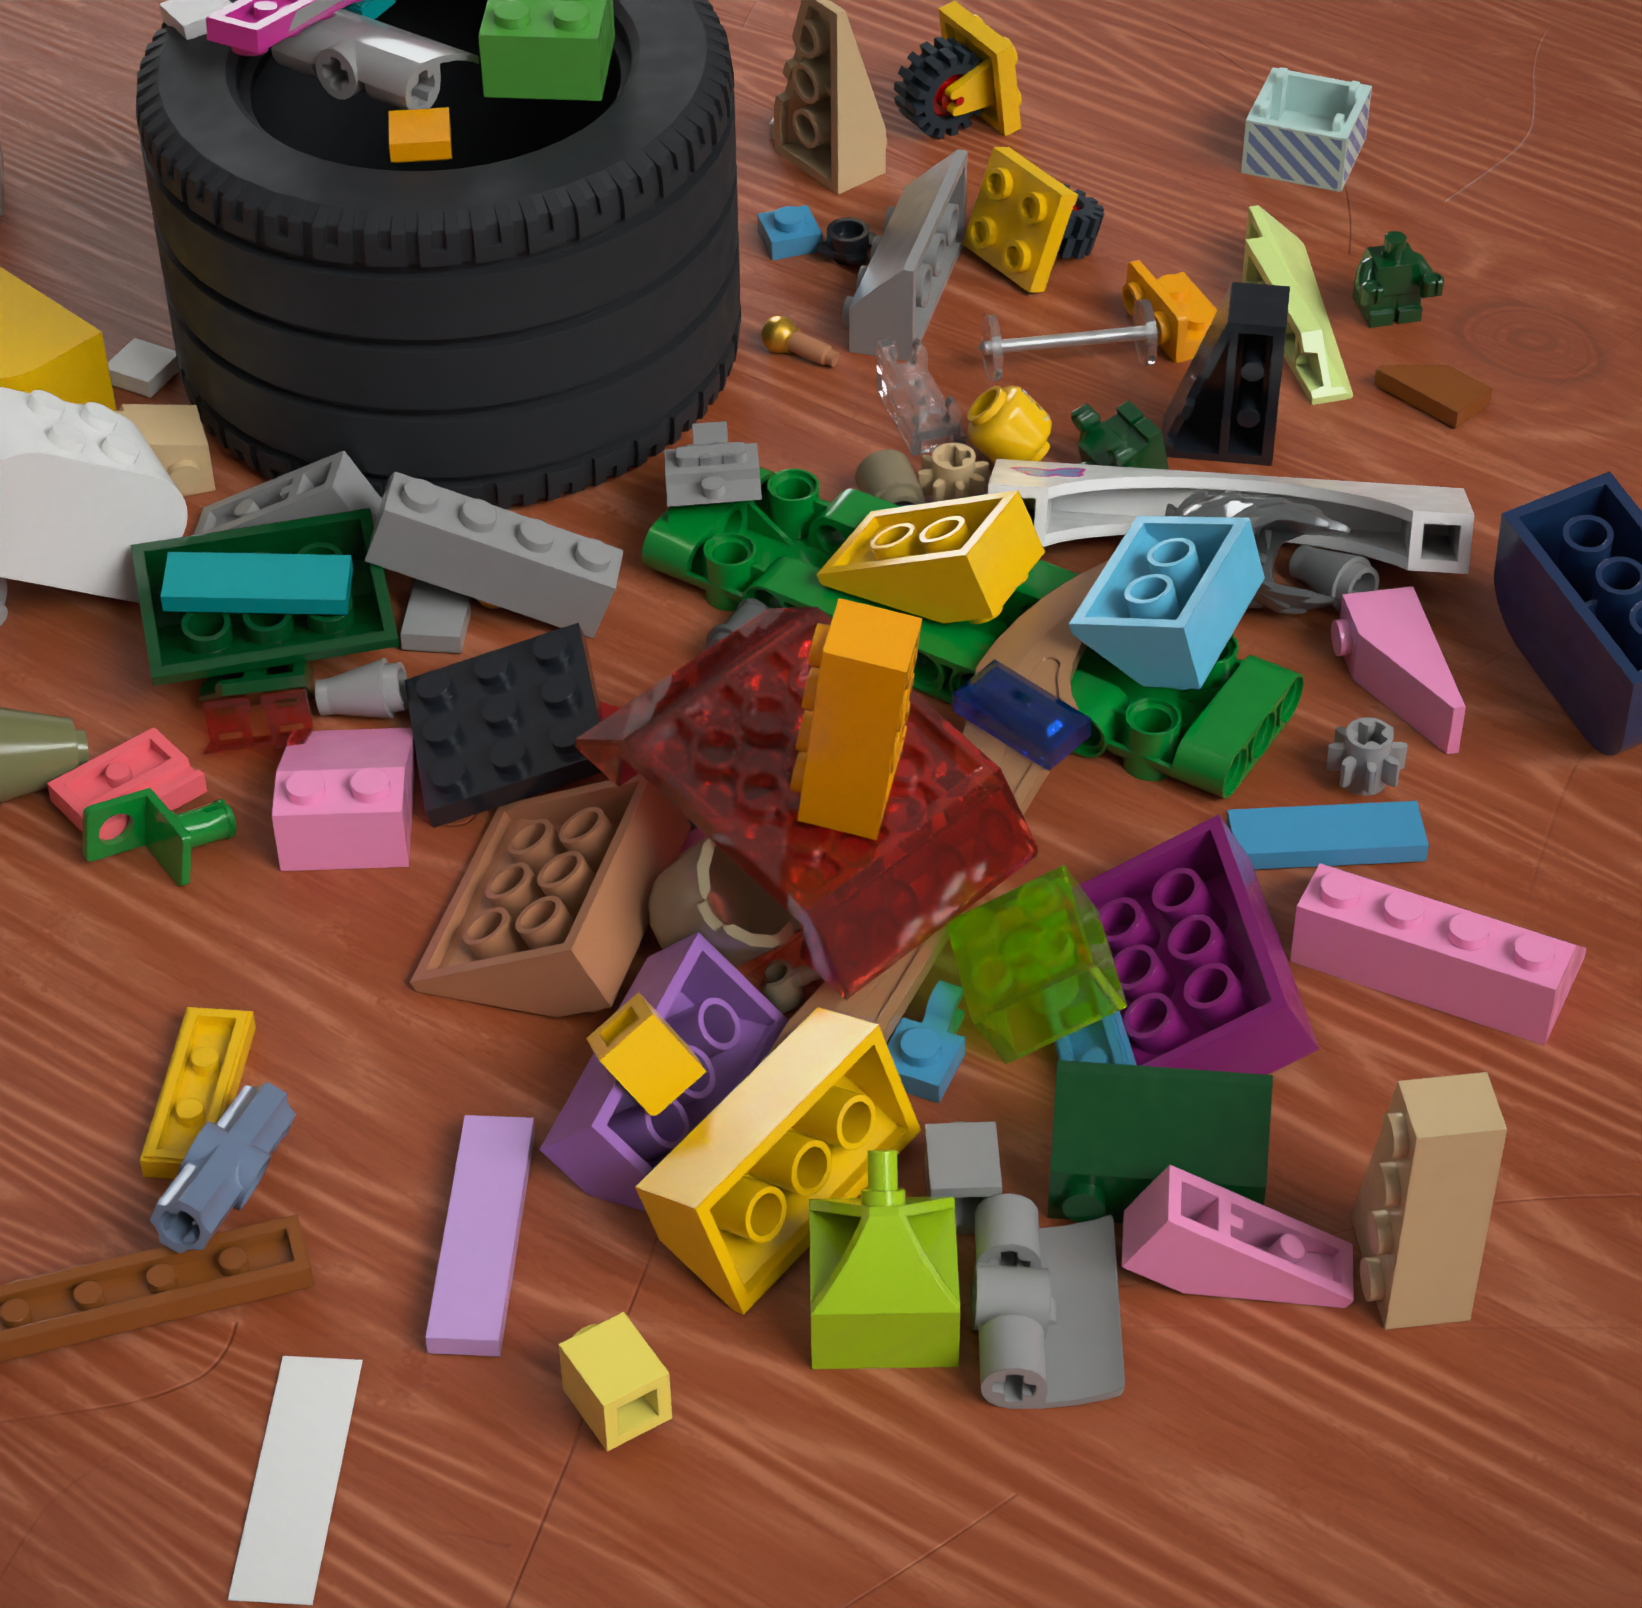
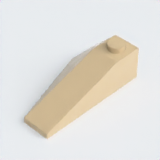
[773,0,887,195]

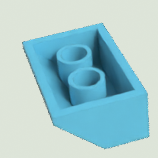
[1069,516,1265,690]

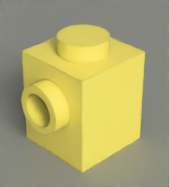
[559,1312,672,1452]

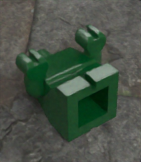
[1352,231,1444,328]
[1071,400,1169,470]

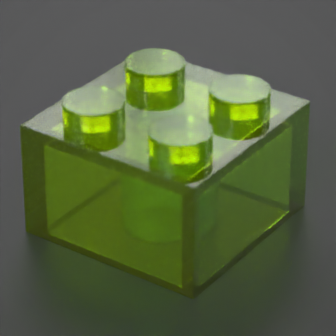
[946,865,1127,1064]

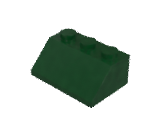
[1047,1060,1273,1223]

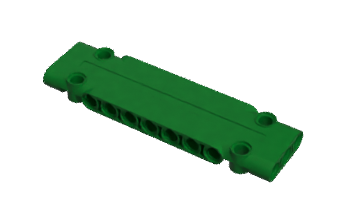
[642,466,1304,799]

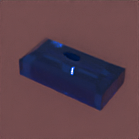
[953,659,1091,771]

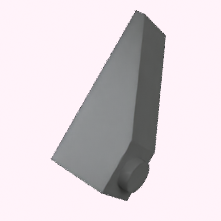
[194,451,382,535]

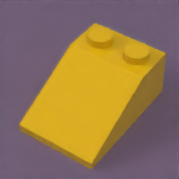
[816,490,1045,624]

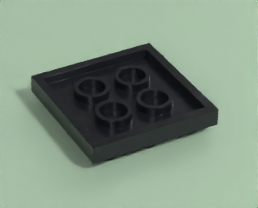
[405,622,613,828]

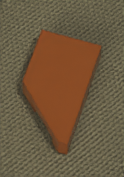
[1374,365,1492,428]

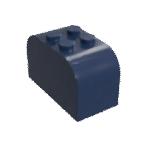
[1494,471,1642,756]

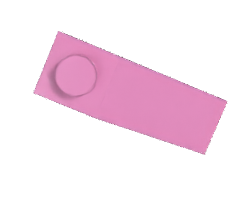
[1331,586,1466,754]
[1121,1165,1354,1308]

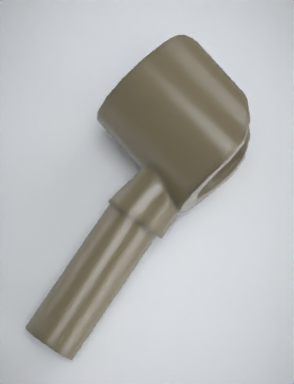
[761,954,847,1013]

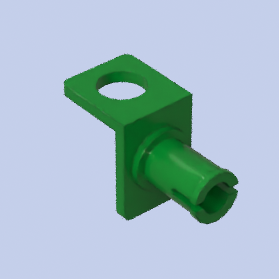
[82,788,236,887]

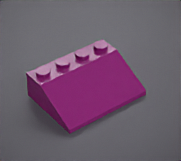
[1045,814,1320,1074]

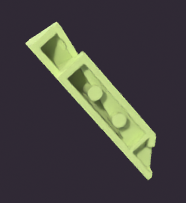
[1242,205,1353,405]

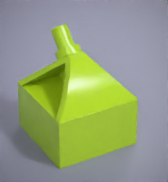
[809,1149,960,1369]

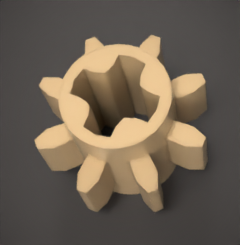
[918,443,989,503]

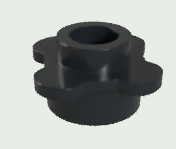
[818,217,876,265]

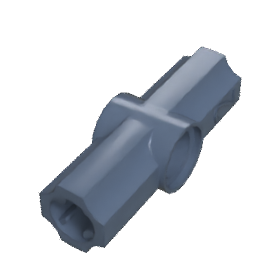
[149,1082,296,1254]

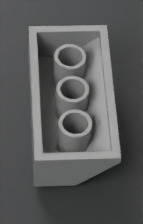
[841,149,968,362]
[365,472,624,638]

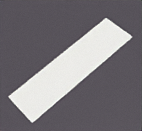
[228,1356,363,1605]

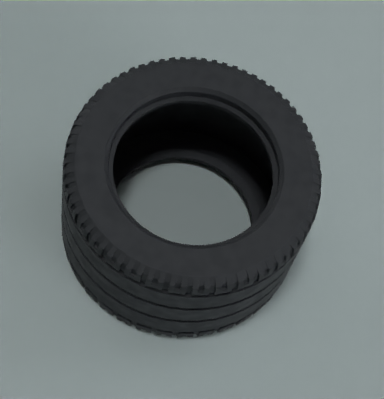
[136,0,741,509]

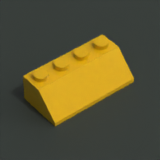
[635,1007,921,1315]

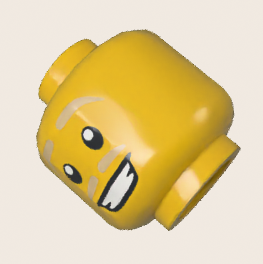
[967,386,1052,465]

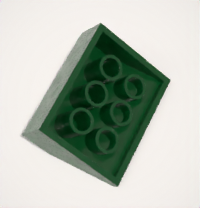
[131,508,399,686]

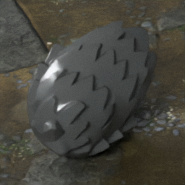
[1165,490,1350,615]

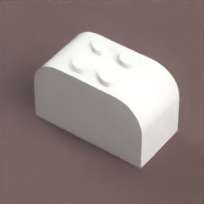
[0,387,188,603]

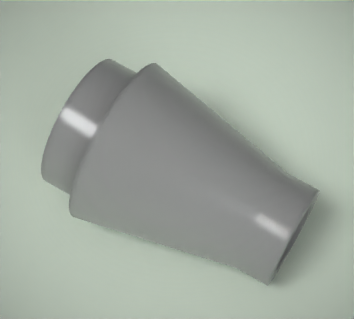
[1289,544,1379,612]
[315,658,409,719]

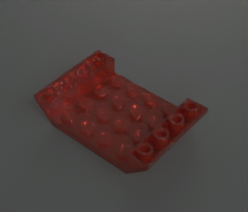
[575,607,1039,1000]

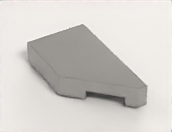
[400,578,471,653]

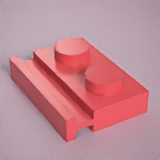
[47,727,208,840]

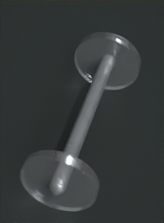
[977,299,1159,381]

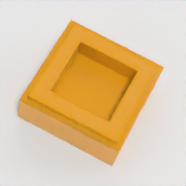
[389,107,452,163]

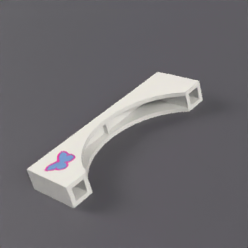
[988,459,1474,574]

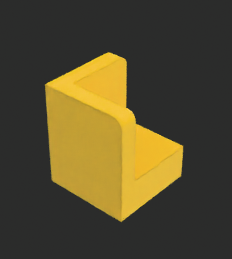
[586,992,707,1116]

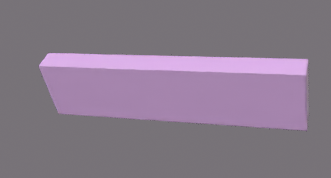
[425,1115,535,1356]

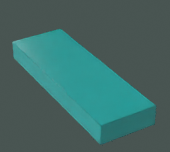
[160,552,353,615]

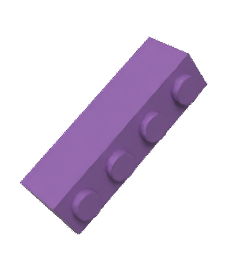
[539,932,789,1212]

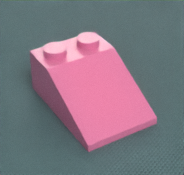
[272,728,416,871]

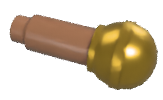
[761,316,840,367]

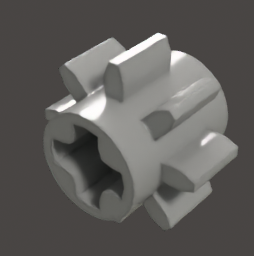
[1326,717,1408,796]

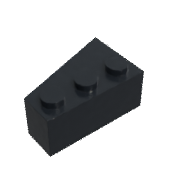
[1162,282,1290,466]

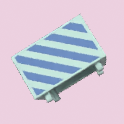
[1241,67,1372,192]

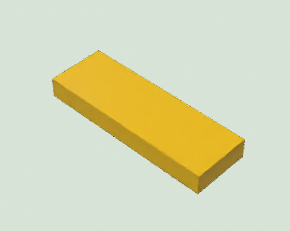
[140,1007,256,1179]

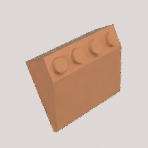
[410,770,692,1018]

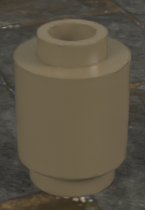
[855,449,925,507]

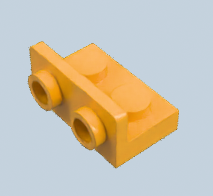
[1122,260,1217,364]

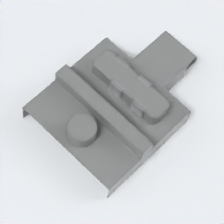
[664,421,763,520]

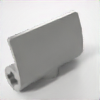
[271,9,479,110]
[970,1193,1125,1409]

